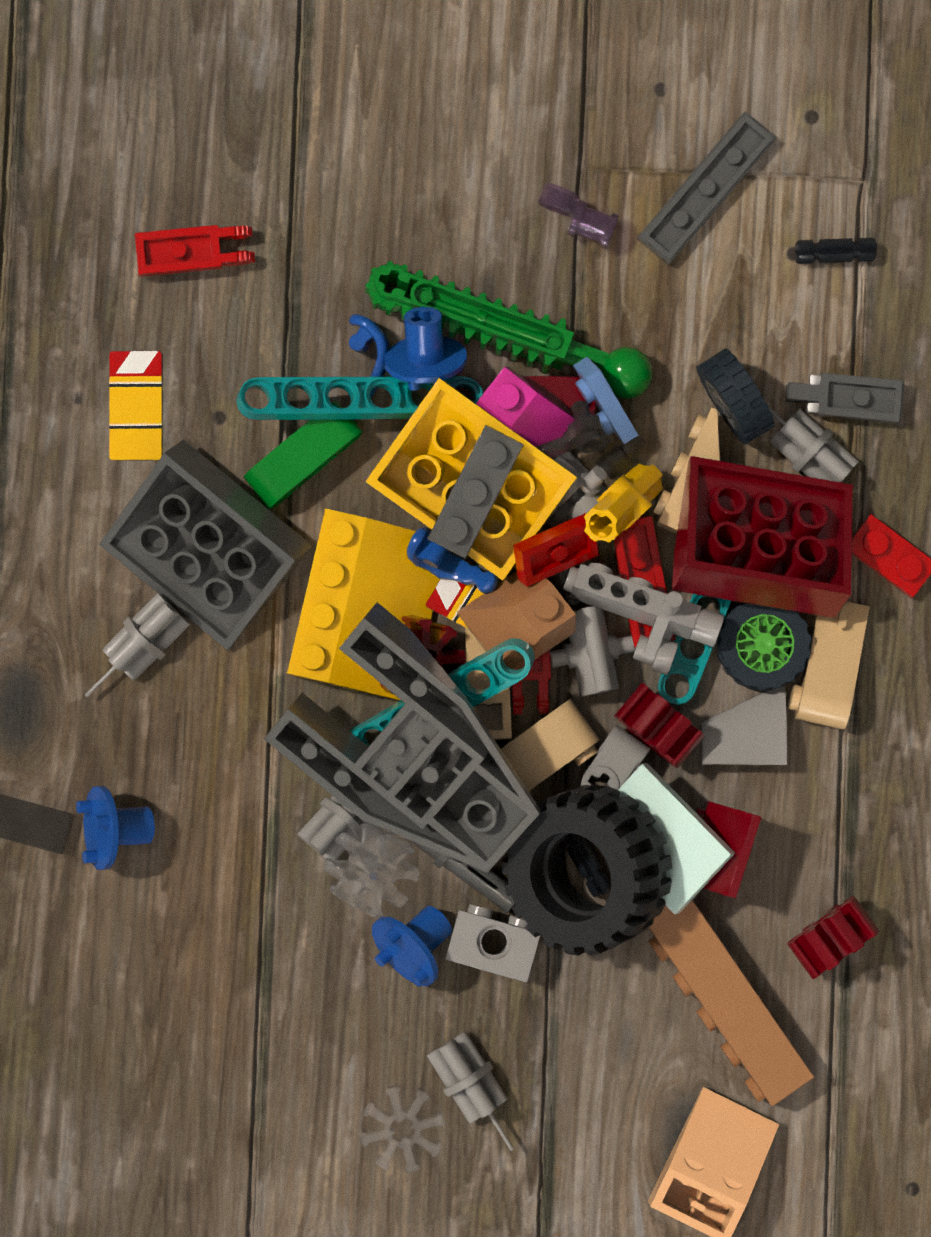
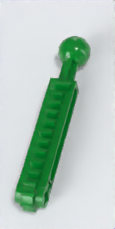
[365,261,653,399]

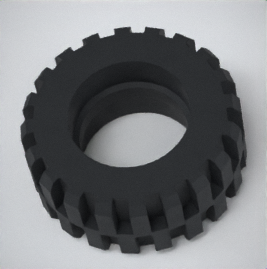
[502,785,672,956]

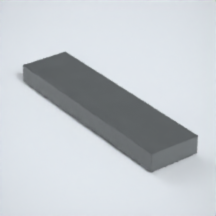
[637,111,776,266]

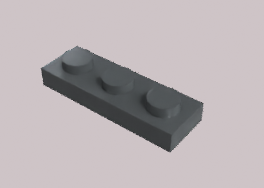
[427,425,524,558]

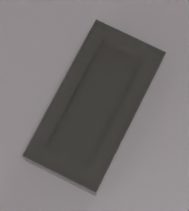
[0,794,74,854]

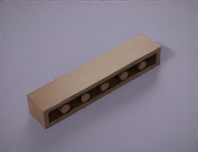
[648,900,814,1106]

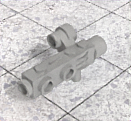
[563,563,724,675]

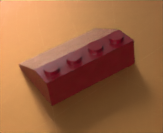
[672,456,853,618]

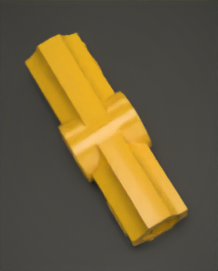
[584,463,664,543]

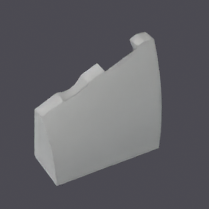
[700,685,787,765]

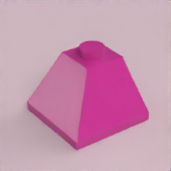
[476,367,576,455]

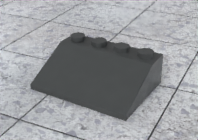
[99,440,312,651]

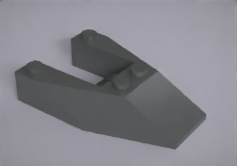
[264,602,541,873]

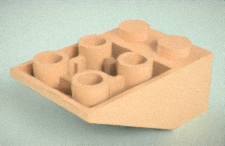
[648,1087,779,1237]

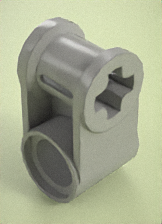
[580,725,651,790]

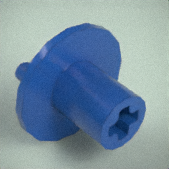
[384,307,467,391]
[76,786,155,870]
[372,906,452,987]

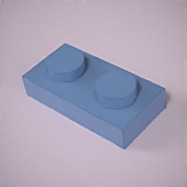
[573,357,638,444]

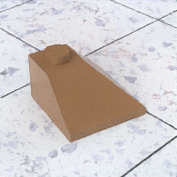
[457,572,576,670]

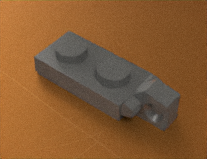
[785,373,905,424]

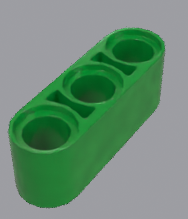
[243,400,364,509]

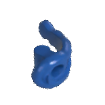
[349,314,389,399]
[407,527,498,594]

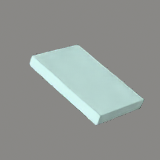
[618,763,735,915]

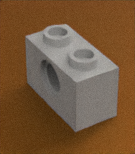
[445,904,540,983]

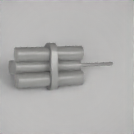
[768,406,859,482]
[85,593,190,698]
[297,796,369,865]
[426,1031,514,1151]

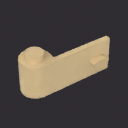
[788,601,870,730]
[501,699,600,792]

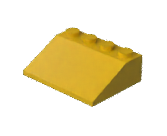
[365,378,577,581]
[287,508,440,701]

